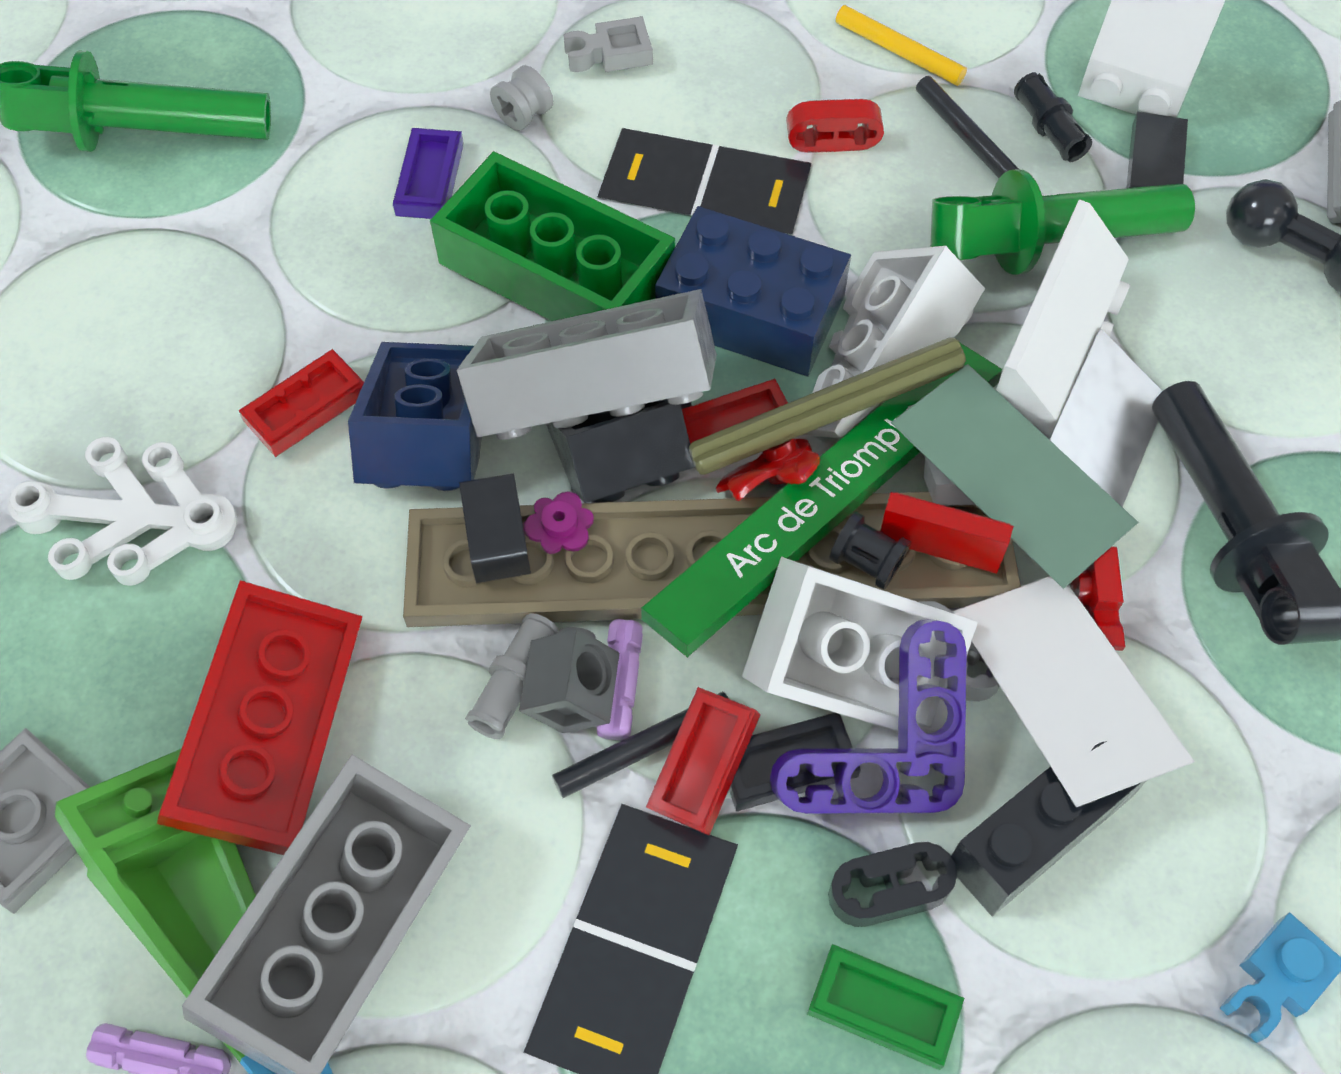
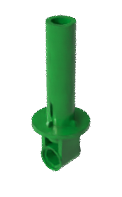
[0,50,271,152]
[930,169,1195,275]

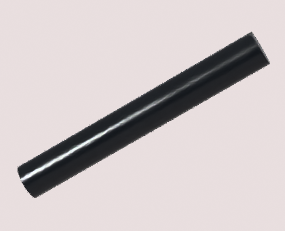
[916,76,1019,178]
[552,691,729,798]

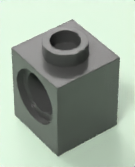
[519,627,620,733]

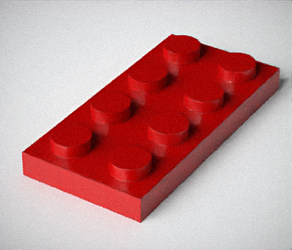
[157,580,363,855]

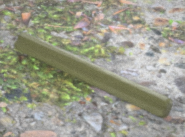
[689,337,966,475]

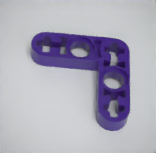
[770,619,967,814]

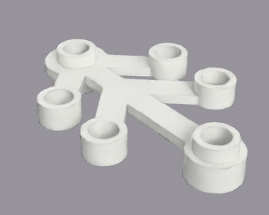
[8,437,237,586]

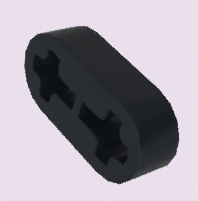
[828,842,957,927]

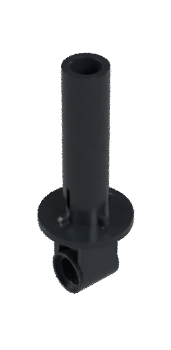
[1152,381,1341,645]

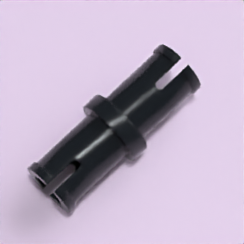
[1014,72,1092,162]

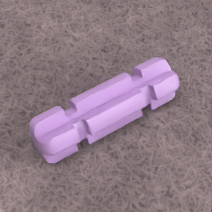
[596,619,643,741]
[86,1023,232,1074]

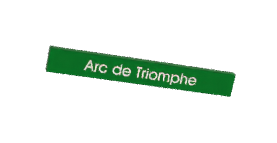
[641,342,1002,658]

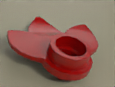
[715,438,821,501]

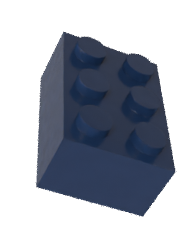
[655,206,852,377]

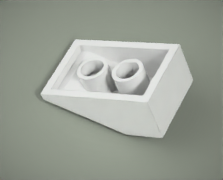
[1078,0,1225,118]
[742,557,978,733]

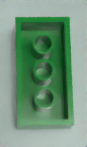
[430,151,675,321]

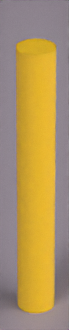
[835,5,967,86]

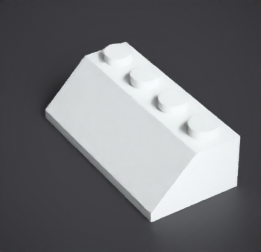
[996,200,1130,440]

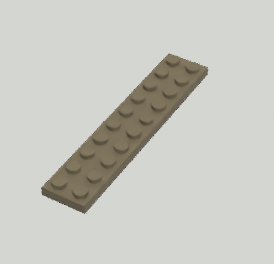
[403,492,1021,627]

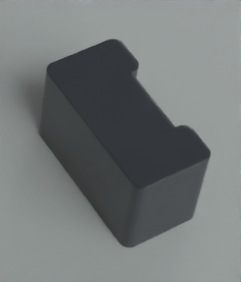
[459,473,531,583]

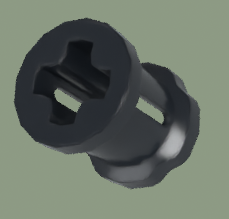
[829,512,911,590]

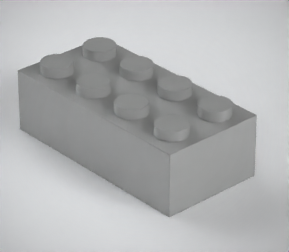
[457,289,717,440]
[182,754,471,1074]

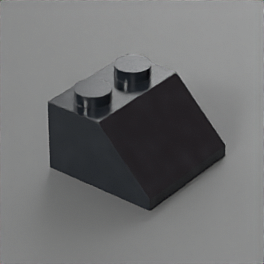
[546,399,695,503]

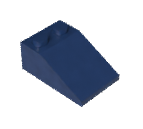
[348,342,482,491]

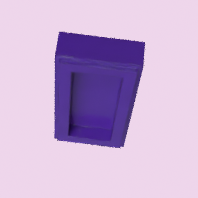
[393,128,464,219]

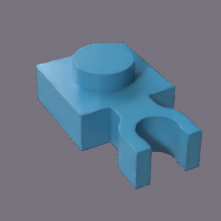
[1220,912,1341,1043]

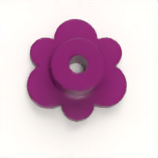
[524,492,594,554]

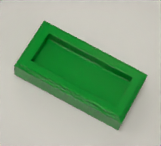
[807,944,965,1070]

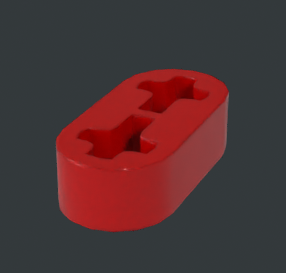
[786,99,884,153]

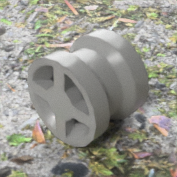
[490,65,553,131]

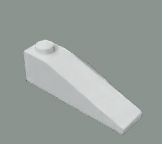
[806,246,985,438]

